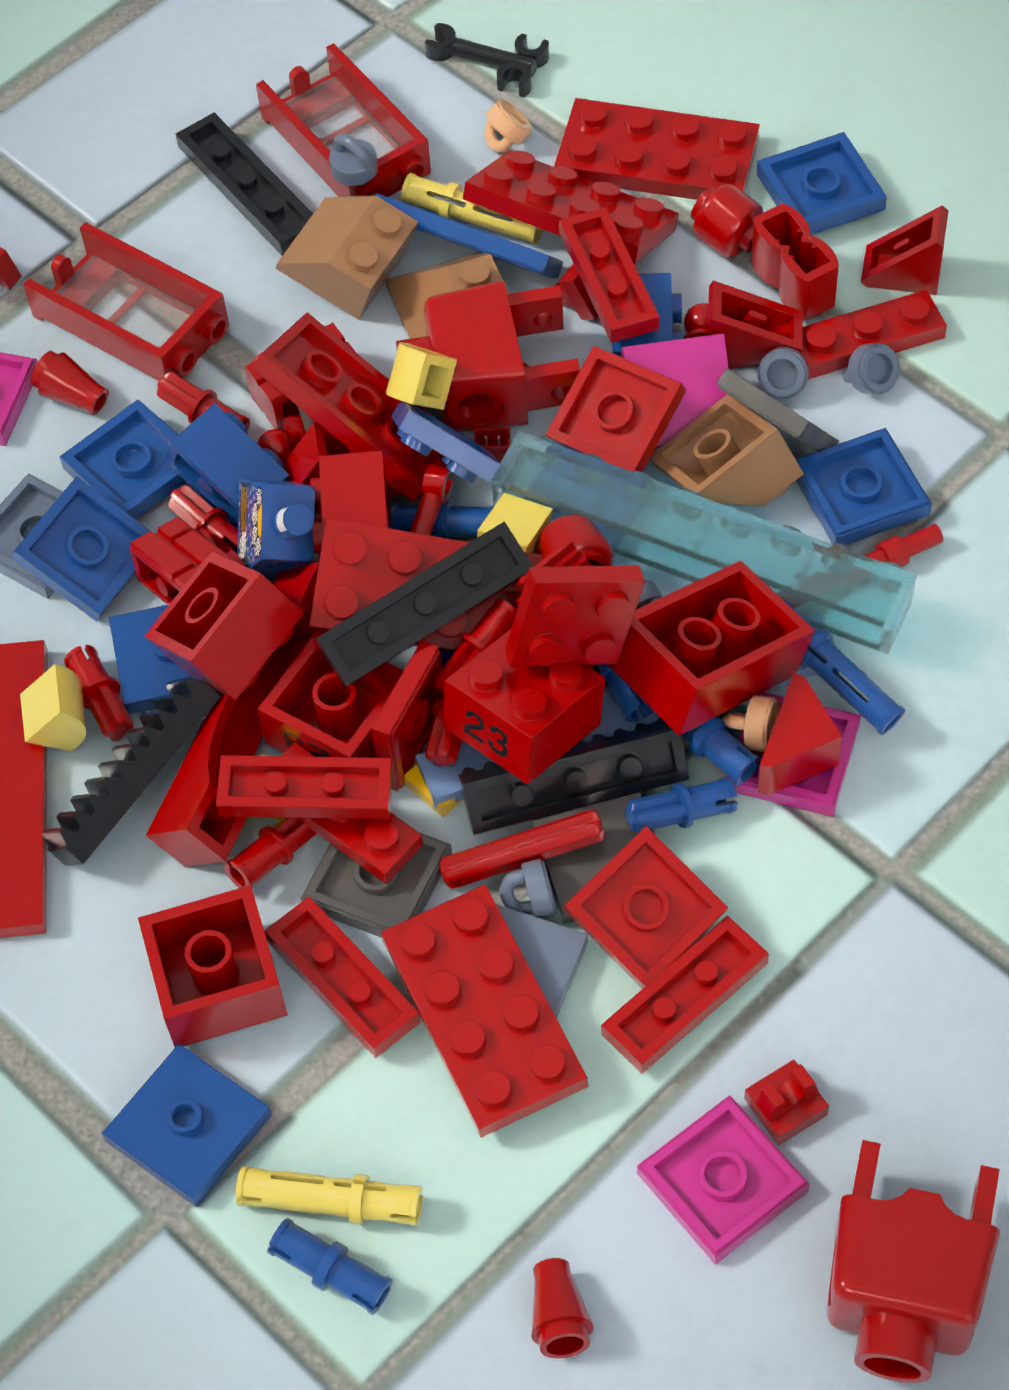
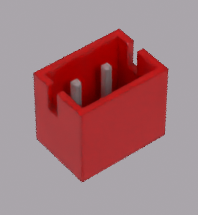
[474,428,511,467]

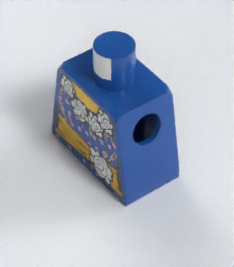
[238,478,315,581]

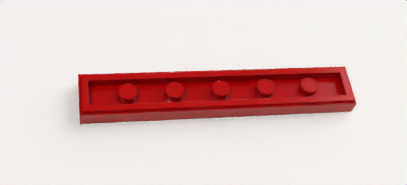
[0,640,48,938]

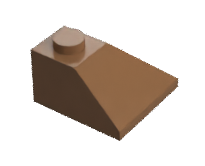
[385,252,507,339]
[650,394,804,506]

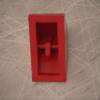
[861,205,949,295]
[707,280,803,369]
[758,673,842,796]

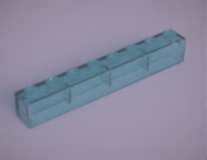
[492,431,917,654]

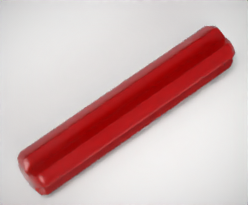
[440,809,605,889]

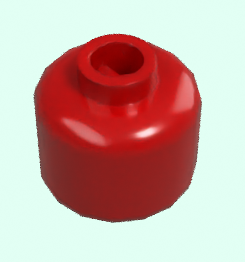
[690,184,763,258]
[535,514,613,566]

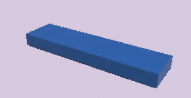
[376,193,564,279]

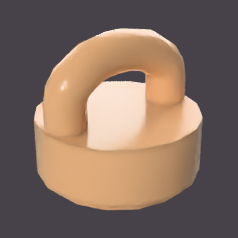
[484,100,532,153]
[723,695,780,752]

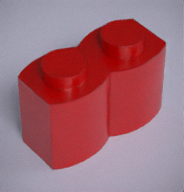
[751,203,839,321]

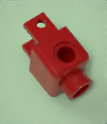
[396,280,580,432]
[827,1140,1000,1383]

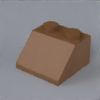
[275,196,418,320]

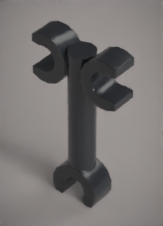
[425,23,549,97]

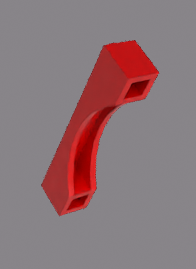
[146,562,327,867]

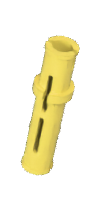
[401,173,543,245]
[236,1166,423,1226]

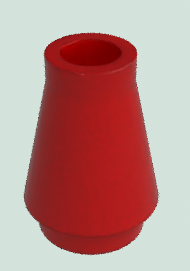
[31,351,109,415]
[531,1258,594,1359]

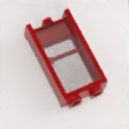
[256,43,431,197]
[23,222,230,381]

